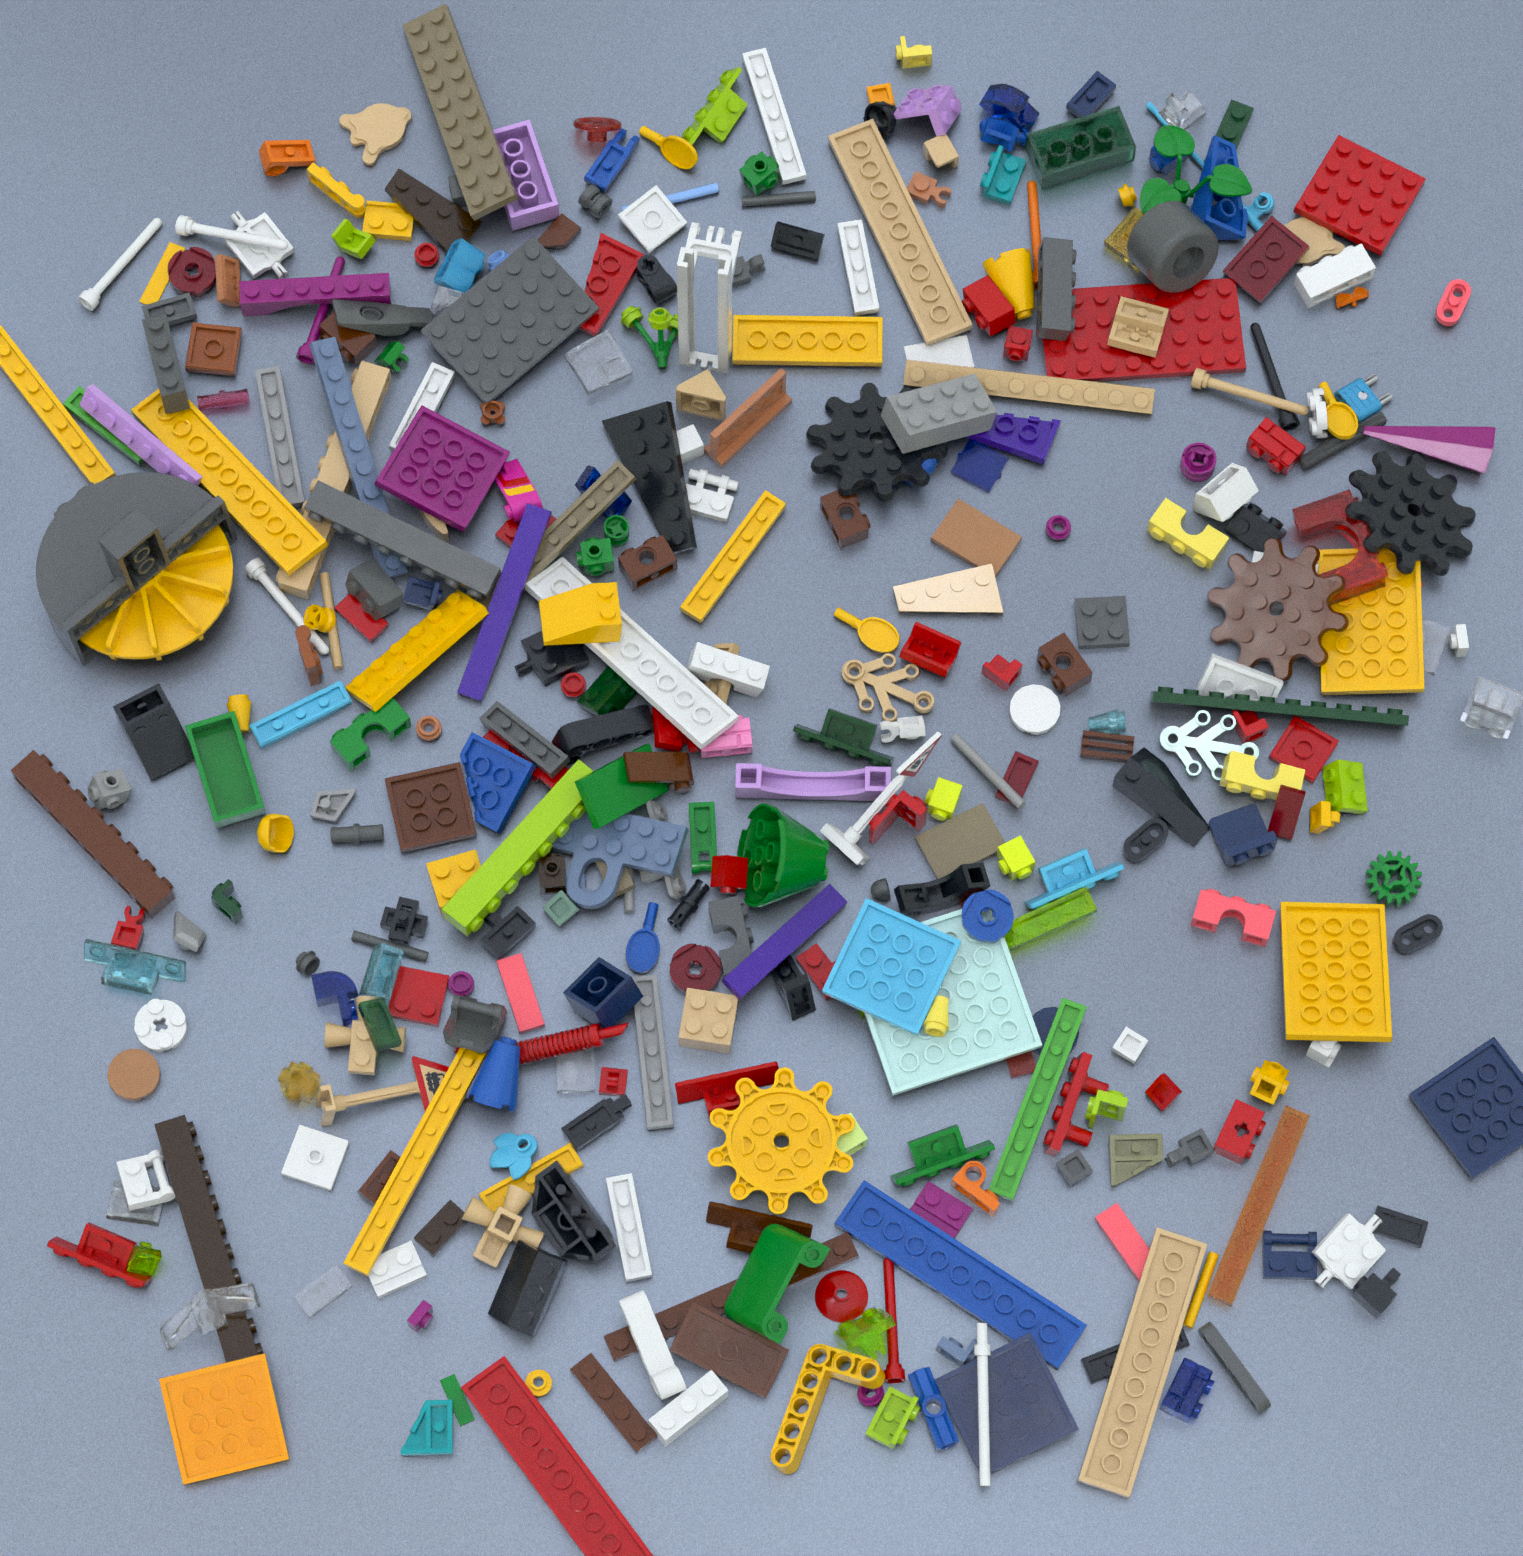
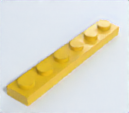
[680,490,786,623]

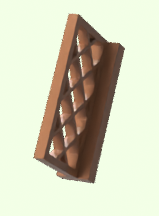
[704,368,792,468]

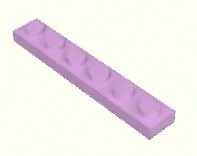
[79,384,202,486]

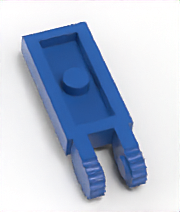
[584,128,640,193]

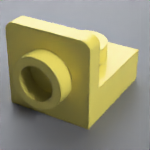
[895,36,932,69]

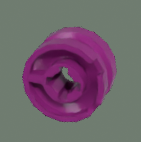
[1180,442,1217,482]

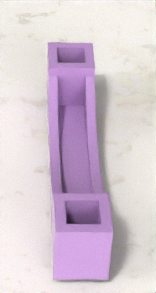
[735,763,891,801]

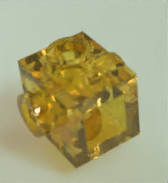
[278,1061,321,1104]

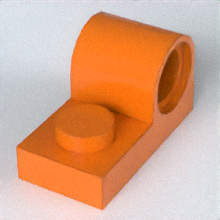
[259,140,315,177]
[951,1161,1000,1218]

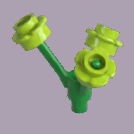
[621,306,678,367]

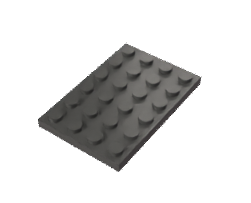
[421,236,599,403]

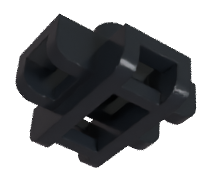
[380,896,428,944]

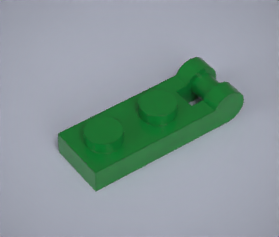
[689,802,717,874]

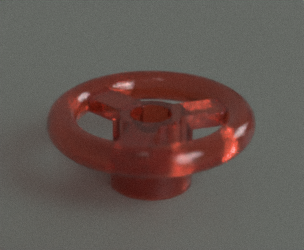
[573,117,622,142]

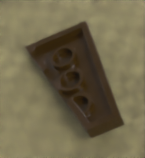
[385,168,482,252]

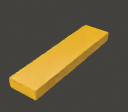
[478,1143,584,1211]

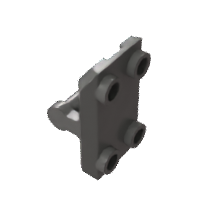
[443,995,507,1053]

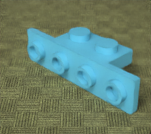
[1024,848,1125,911]

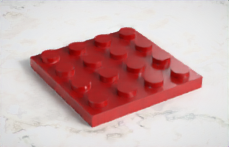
[1293,135,1426,256]

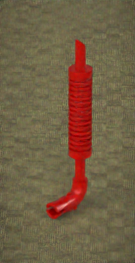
[454,1022,630,1065]

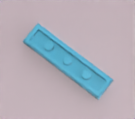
[249,680,353,749]

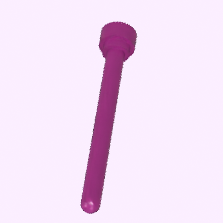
[296,256,345,365]

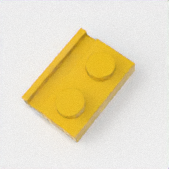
[362,200,415,241]

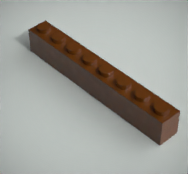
[11,750,175,919]

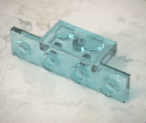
[84,939,186,995]

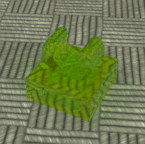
[127,1241,162,1276]

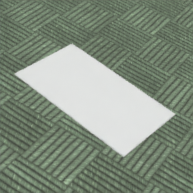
[904,335,974,367]

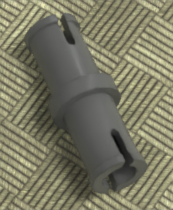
[330,823,384,844]

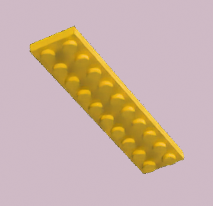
[131,388,328,576]

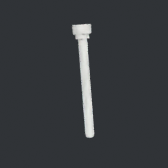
[175,215,288,250]
[78,218,162,311]
[244,557,329,655]

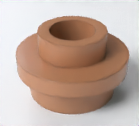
[416,716,442,741]

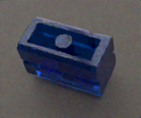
[1160,1358,1215,1424]

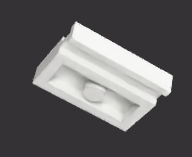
[368,1241,427,1299]

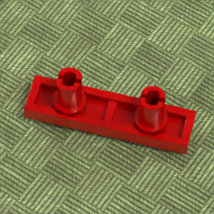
[1043,1052,1109,1157]

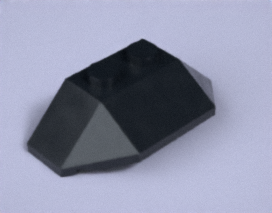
[532,1160,617,1262]

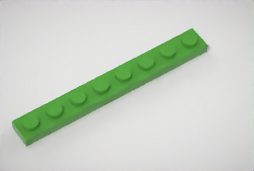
[988,998,1087,1202]

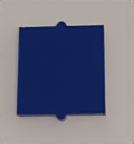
[950,439,1009,493]

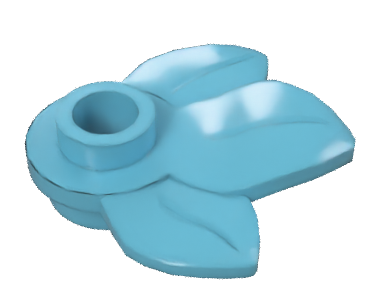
[489,1133,538,1180]

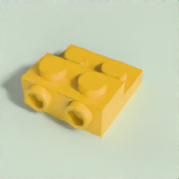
[426,849,481,913]

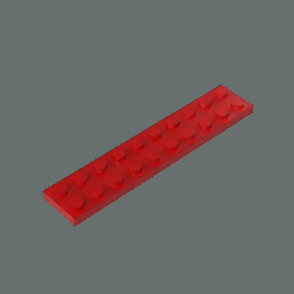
[461,1356,653,1556]

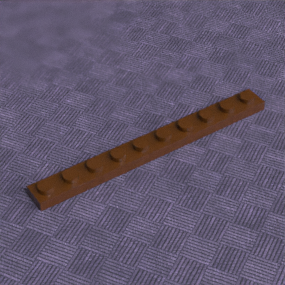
[604,1232,859,1362]

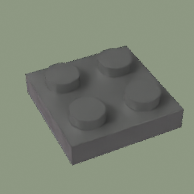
[1074,596,1130,649]

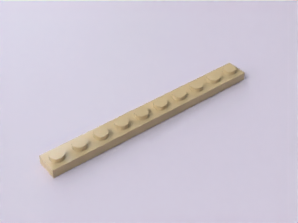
[903,359,1155,414]

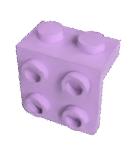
[894,85,961,136]

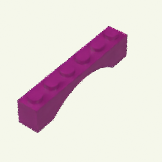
[239,273,392,316]

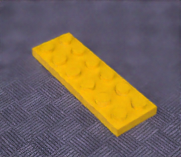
[732,315,883,367]
[345,590,489,712]

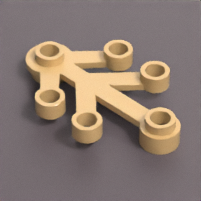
[841,653,934,722]

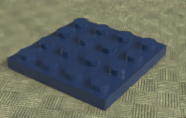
[1409,1037,1523,1180]
[934,1332,1079,1474]

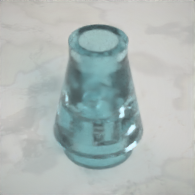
[1088,709,1126,735]

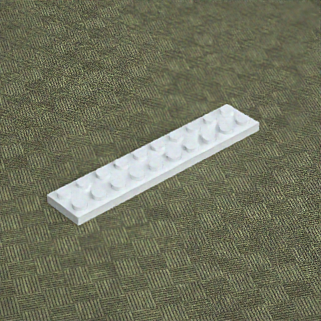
[525,557,739,749]

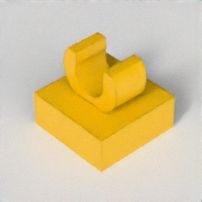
[1310,801,1340,834]

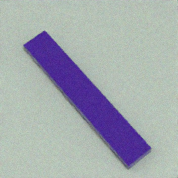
[721,884,847,1000]

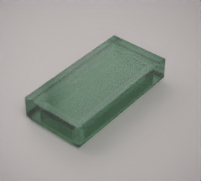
[358,997,402,1052]

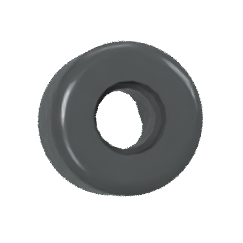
[1127,201,1219,293]

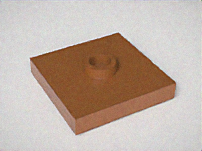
[185,322,242,376]

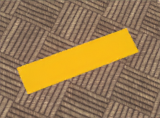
[139,242,185,305]

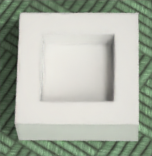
[1449,624,1469,658]
[1112,1027,1148,1064]

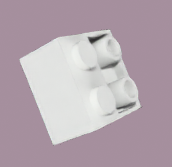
[1193,463,1259,522]

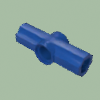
[908,1367,959,1451]

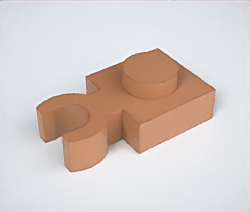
[907,171,952,208]

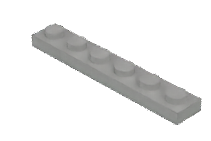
[255,366,304,508]
[632,974,674,1130]

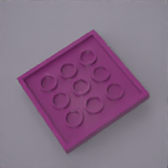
[374,405,510,533]

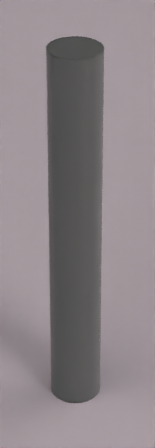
[741,191,816,207]
[351,930,429,962]

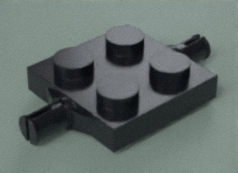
[514,631,590,685]

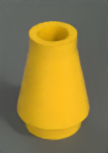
[226,694,252,733]

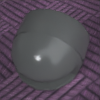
[871,878,891,900]

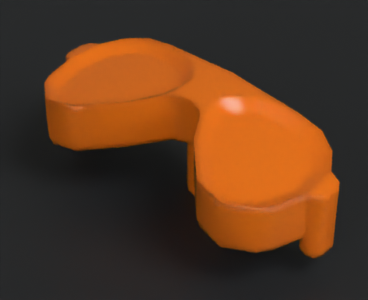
[1336,287,1369,309]

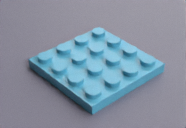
[822,898,961,1036]

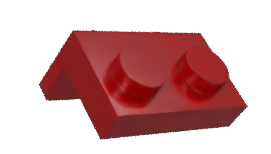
[899,622,961,678]

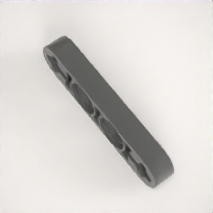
[1198,1322,1271,1414]

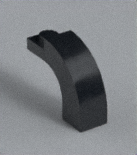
[894,862,991,915]

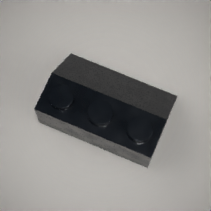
[488,1240,568,1336]

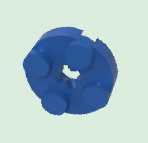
[961,890,1014,943]

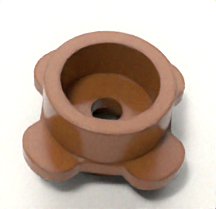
[480,400,505,425]

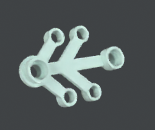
[1160,710,1259,781]

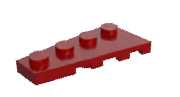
[578,233,644,337]

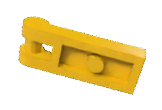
[307,163,366,218]

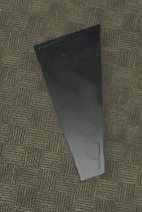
[602,401,697,554]

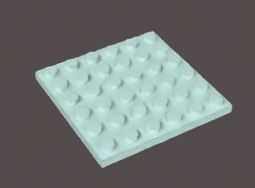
[864,909,1042,1096]

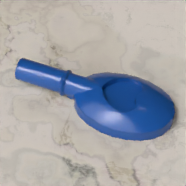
[625,902,660,973]

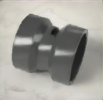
[578,184,613,219]

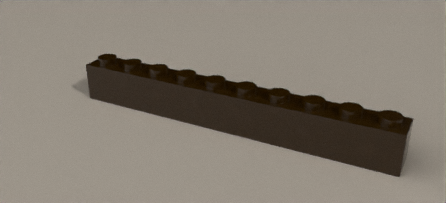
[154,1115,263,1362]

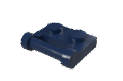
[1262,1230,1317,1280]

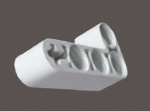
[618,1290,687,1400]

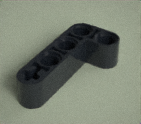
[551,705,654,766]

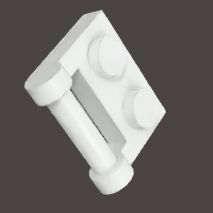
[116,1150,176,1211]

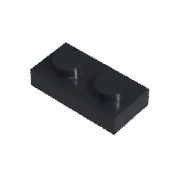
[770,221,825,260]

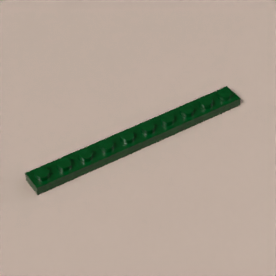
[1151,686,1409,726]

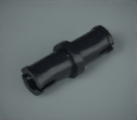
[667,879,710,930]

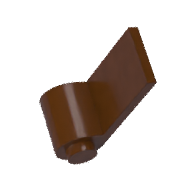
[623,752,695,793]

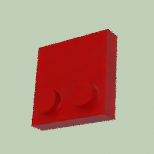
[387,966,450,1027]

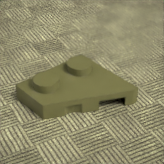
[1109,1133,1163,1186]

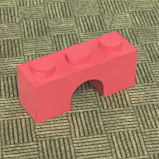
[1190,889,1276,947]

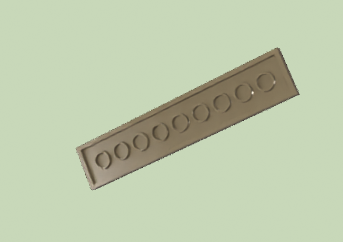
[403,3,518,221]

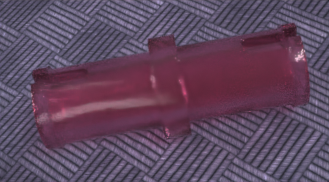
[197,388,250,411]

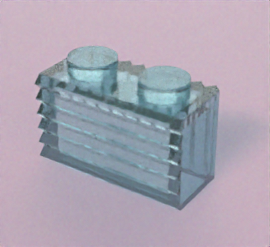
[359,943,405,1002]

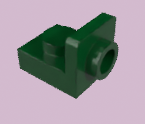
[211,879,243,925]

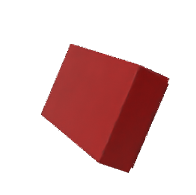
[334,593,389,643]

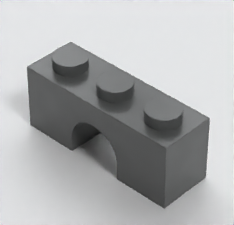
[708,896,754,978]

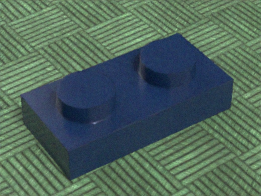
[1066,71,1116,122]

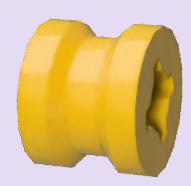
[303,605,336,633]

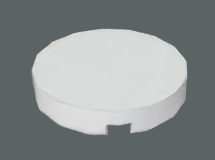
[1009,684,1060,735]

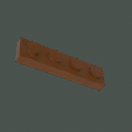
[570,1353,657,1454]

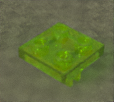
[833,1307,896,1360]

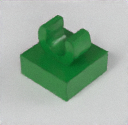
[374,341,409,372]

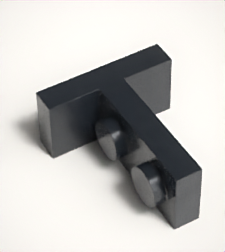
[770,955,816,1021]

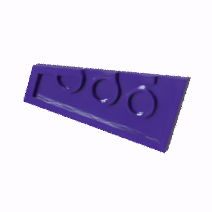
[966,413,1061,465]

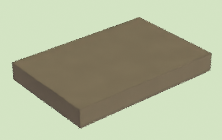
[914,803,1005,879]

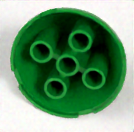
[737,803,829,907]

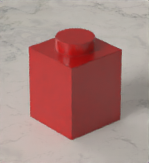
[710,855,748,894]

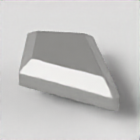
[310,789,356,823]
[173,911,206,952]

